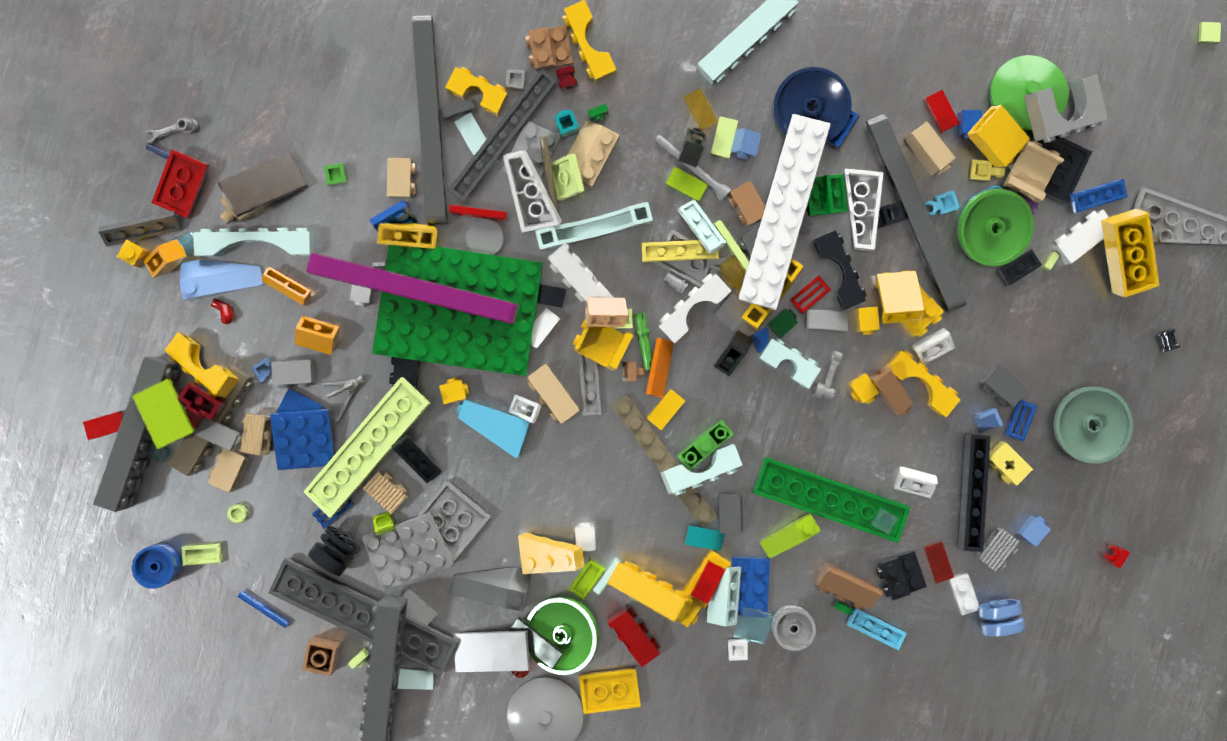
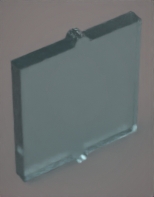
[734,607,774,644]

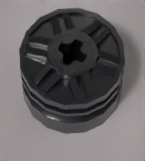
[308,526,361,577]

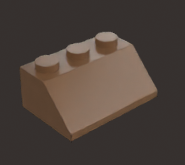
[814,562,883,610]

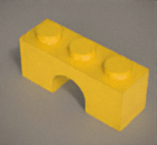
[445,67,509,117]

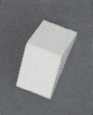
[508,394,543,424]

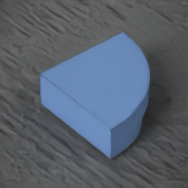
[251,357,271,384]

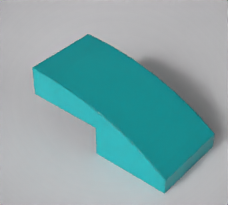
[684,525,725,551]

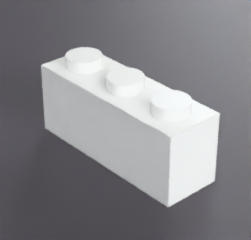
[1052,210,1109,265]

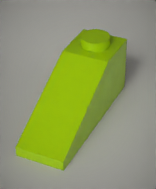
[759,512,821,559]

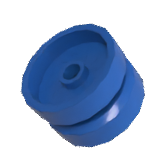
[131,543,183,589]

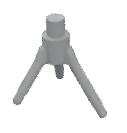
[322,375,365,424]

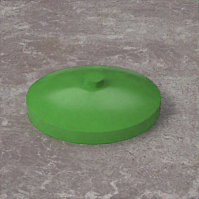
[989,55,1069,131]
[957,189,1034,266]
[526,597,599,675]

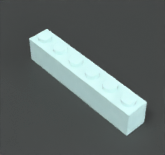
[697,0,799,84]

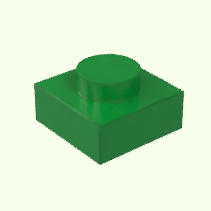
[588,103,609,122]

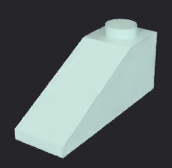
[707,567,741,627]

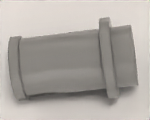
[663,272,688,294]

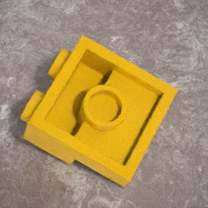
[899,285,944,337]

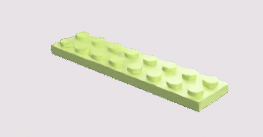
[303,377,431,518]

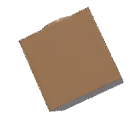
[302,636,342,676]

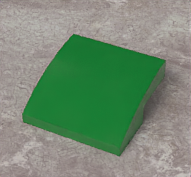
[806,174,848,217]

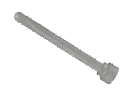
[656,135,732,201]

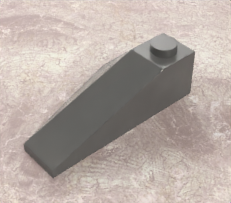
[450,567,532,612]

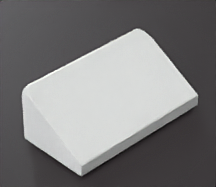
[531,308,561,349]
[911,328,955,365]
[894,467,938,499]

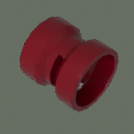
[556,66,578,90]

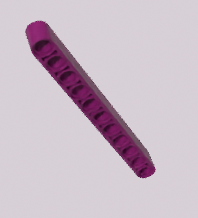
[306,253,519,324]

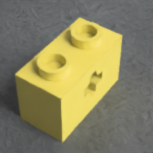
[989,441,1033,486]

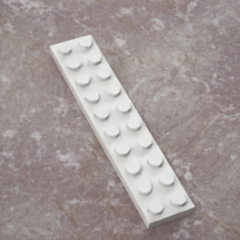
[739,114,830,310]

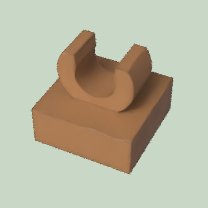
[622,362,644,381]

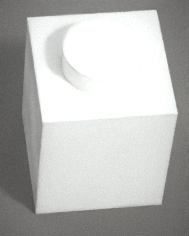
[350,284,374,307]
[575,522,596,551]

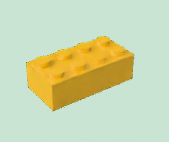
[1101,209,1160,297]
[608,561,693,622]

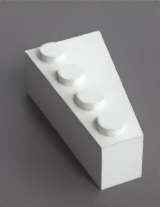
[503,150,562,232]
[844,169,884,252]
[548,243,614,303]

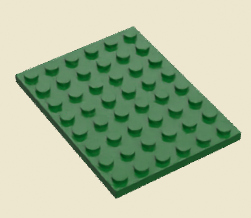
[372,245,543,377]

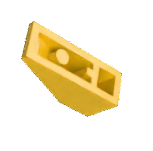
[377,223,437,249]

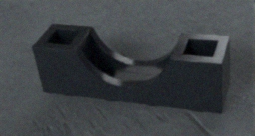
[812,230,867,311]

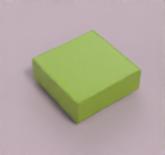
[372,512,395,536]

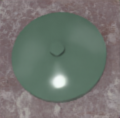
[1054,386,1133,464]

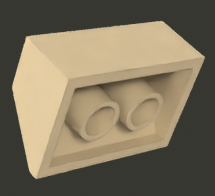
[568,121,620,189]

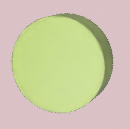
[227,504,248,524]

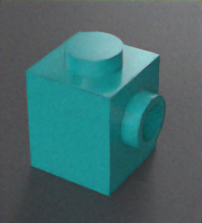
[554,109,580,138]

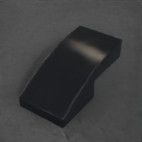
[877,201,906,229]
[537,284,566,308]

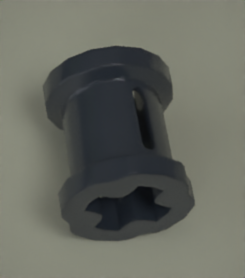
[1157,329,1180,352]

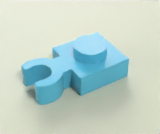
[924,190,960,216]

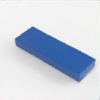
[1069,179,1128,213]

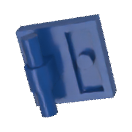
[369,200,418,232]

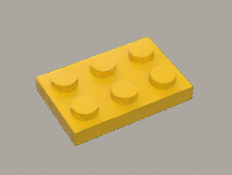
[579,667,641,714]

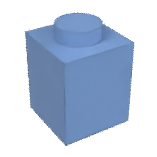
[731,128,762,160]
[1016,515,1051,547]

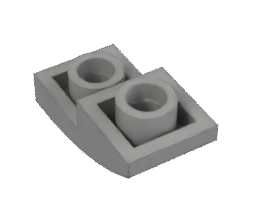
[806,310,848,333]

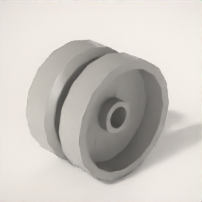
[771,604,816,651]

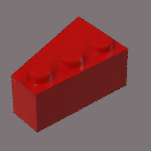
[607,604,661,667]

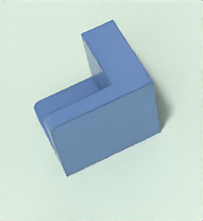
[973,408,1003,433]

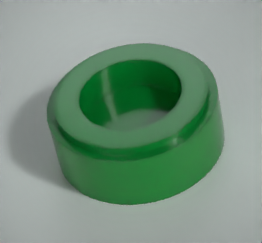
[834,601,854,616]

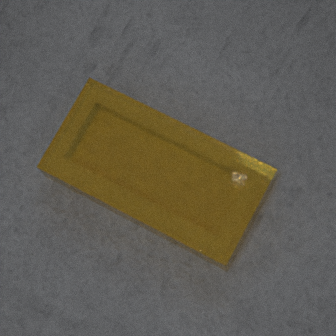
[683,88,718,131]
[718,255,746,298]

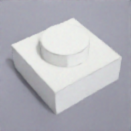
[728,639,748,661]

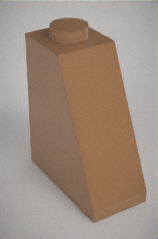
[869,367,913,416]

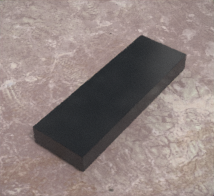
[391,434,442,484]

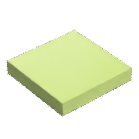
[551,153,584,201]

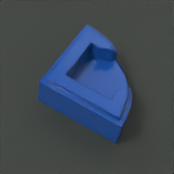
[749,327,769,353]

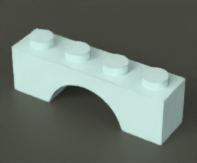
[660,444,742,496]

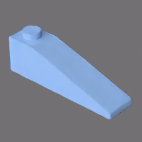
[179,259,265,301]

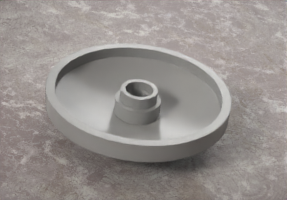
[507,676,584,741]

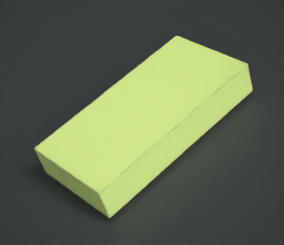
[710,116,738,159]
[181,543,223,566]

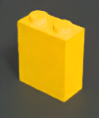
[967,105,1030,167]

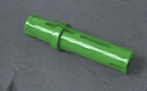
[633,312,653,371]

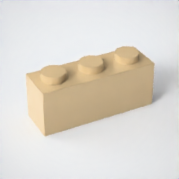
[527,364,580,424]

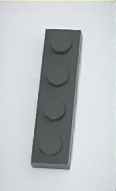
[98,211,181,247]

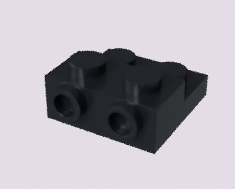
[876,550,927,601]

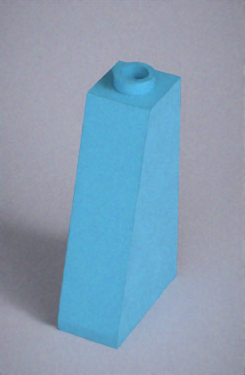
[457,399,531,458]

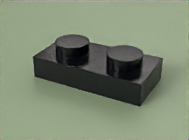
[998,249,1042,286]

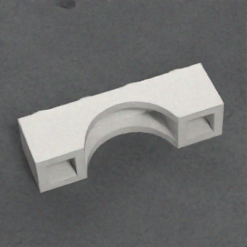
[659,273,731,343]

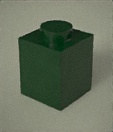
[766,308,798,338]

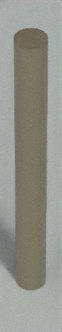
[539,136,559,213]

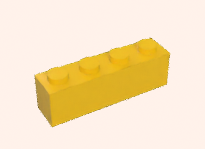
[680,549,731,627]

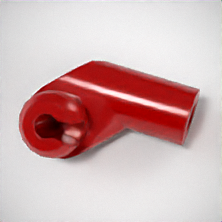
[211,298,233,325]

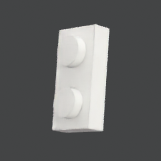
[948,572,979,616]

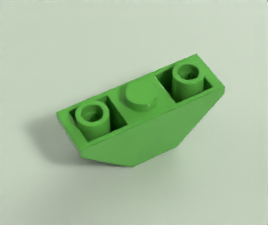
[677,419,734,471]

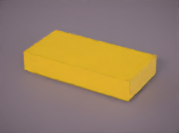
[646,389,685,430]

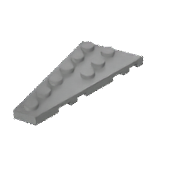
[1133,187,1227,245]

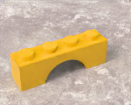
[562,0,617,83]
[742,258,804,331]
[164,332,239,398]
[884,350,961,417]

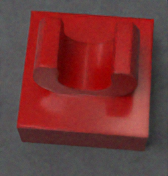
[1103,545,1130,569]

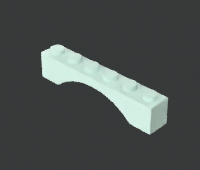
[536,202,653,251]
[194,228,314,257]

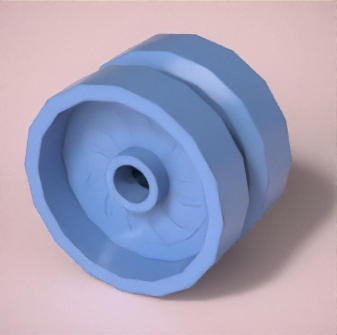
[977,599,1025,636]

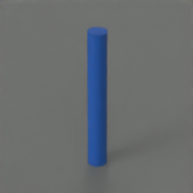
[237,591,290,628]

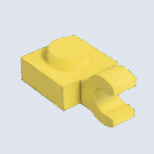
[969,159,1005,182]

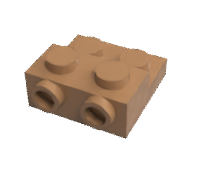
[525,25,573,72]

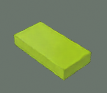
[665,167,708,202]
[568,558,606,600]

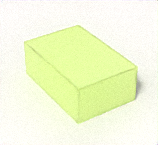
[1042,252,1060,270]

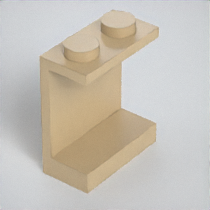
[1003,141,1064,203]

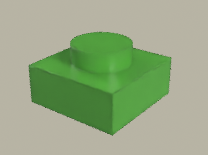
[324,163,347,186]

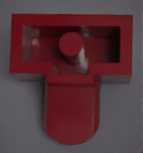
[177,382,228,429]

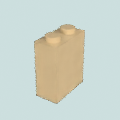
[904,122,955,176]

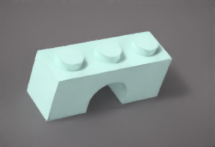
[758,338,821,389]

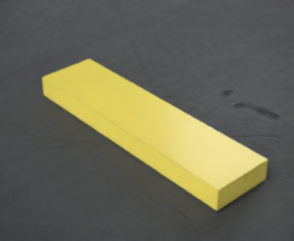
[641,240,719,263]

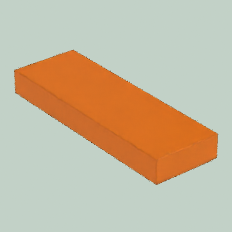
[646,338,674,398]

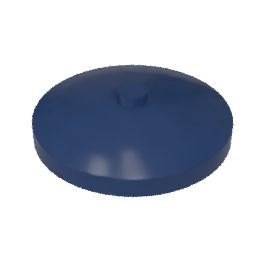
[774,67,852,143]

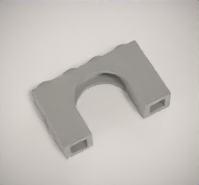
[1024,74,1108,143]

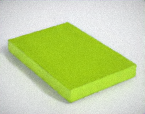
[132,379,195,449]

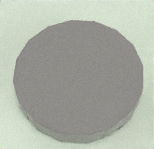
[466,219,504,255]

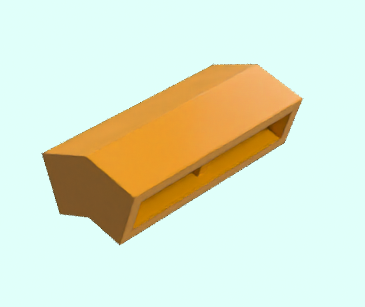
[262,267,311,306]

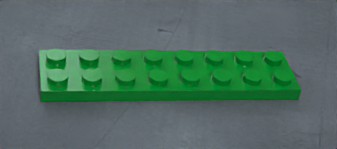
[752,457,911,543]

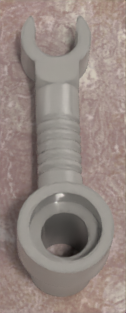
[145,118,198,143]
[812,351,843,400]

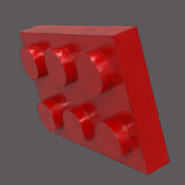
[151,149,209,218]

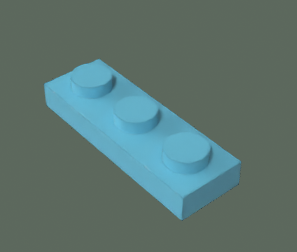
[846,607,907,651]

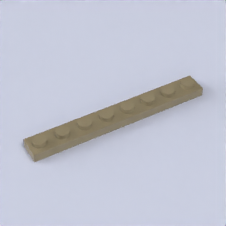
[611,395,717,528]

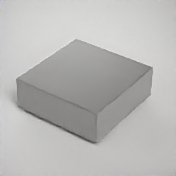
[505,69,526,91]

